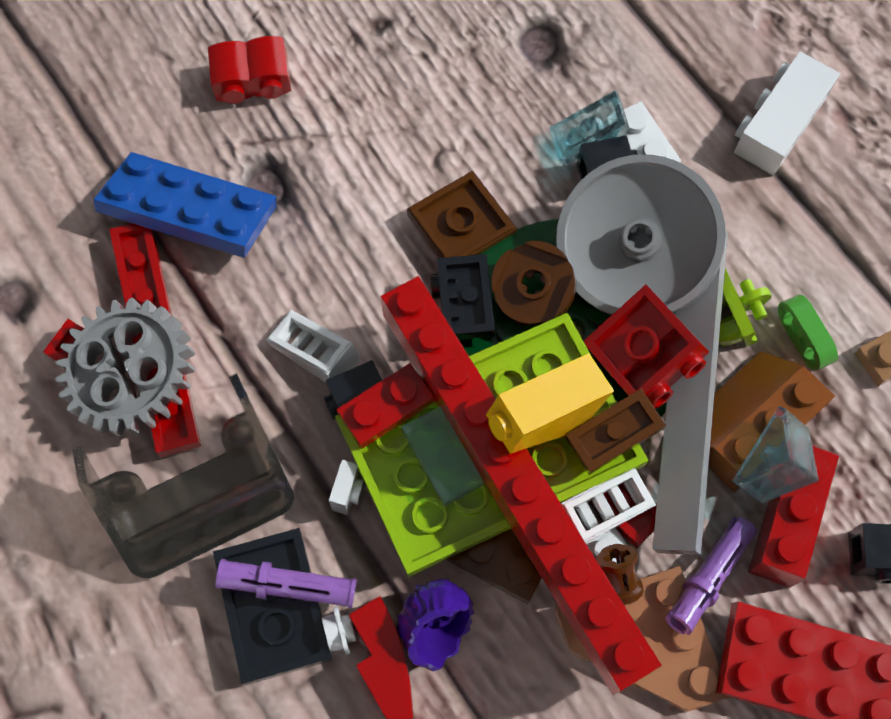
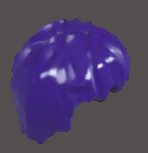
[397,579,474,671]

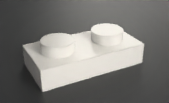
[606,101,681,163]

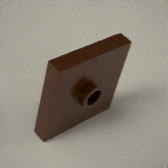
[407,170,517,258]

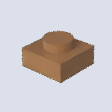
[854,330,891,387]

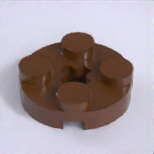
[491,241,576,326]

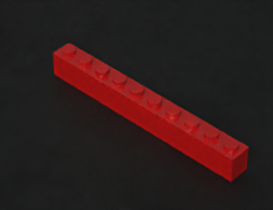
[380,276,662,695]

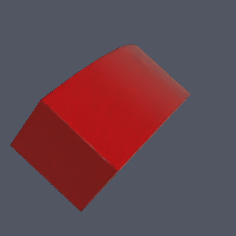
[349,596,414,719]

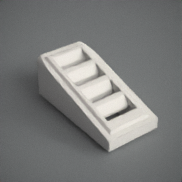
[266,310,360,383]
[561,469,656,543]

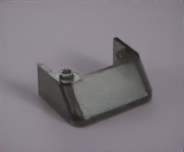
[72,373,294,578]

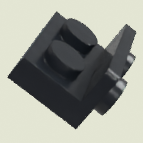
[430,254,495,340]

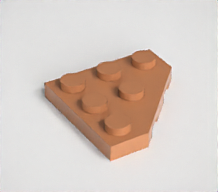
[554,566,729,713]

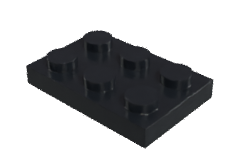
[213,528,333,686]

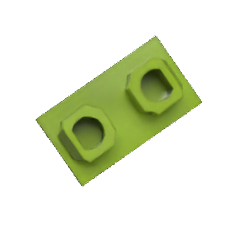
[719,268,772,347]

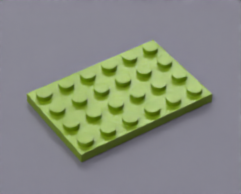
[335,313,649,577]

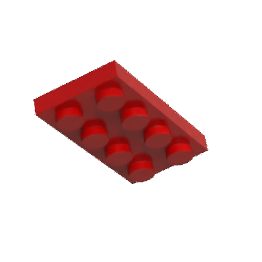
[716,601,891,719]

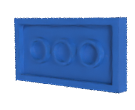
[93,152,276,258]

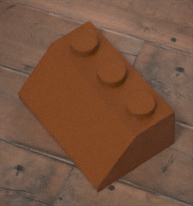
[708,351,835,493]

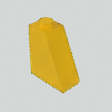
[486,353,614,454]

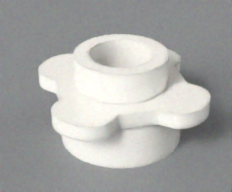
[322,606,356,655]

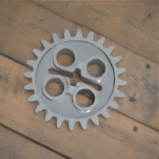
[55,298,195,436]

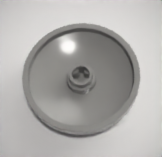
[556,154,726,316]

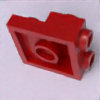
[583,284,709,408]

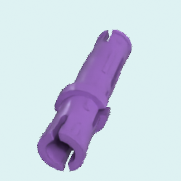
[665,517,757,635]
[216,559,357,608]

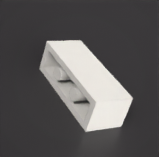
[734,51,841,176]

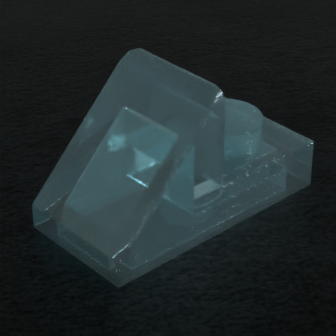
[549,91,629,165]

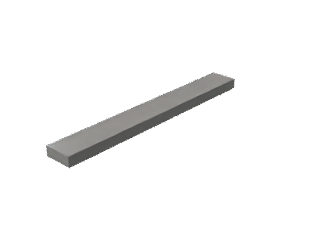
[652,229,728,555]

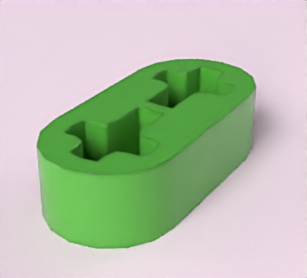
[778,294,838,371]

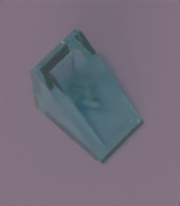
[732,406,819,503]

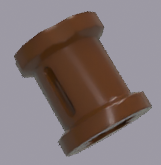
[596,544,644,605]

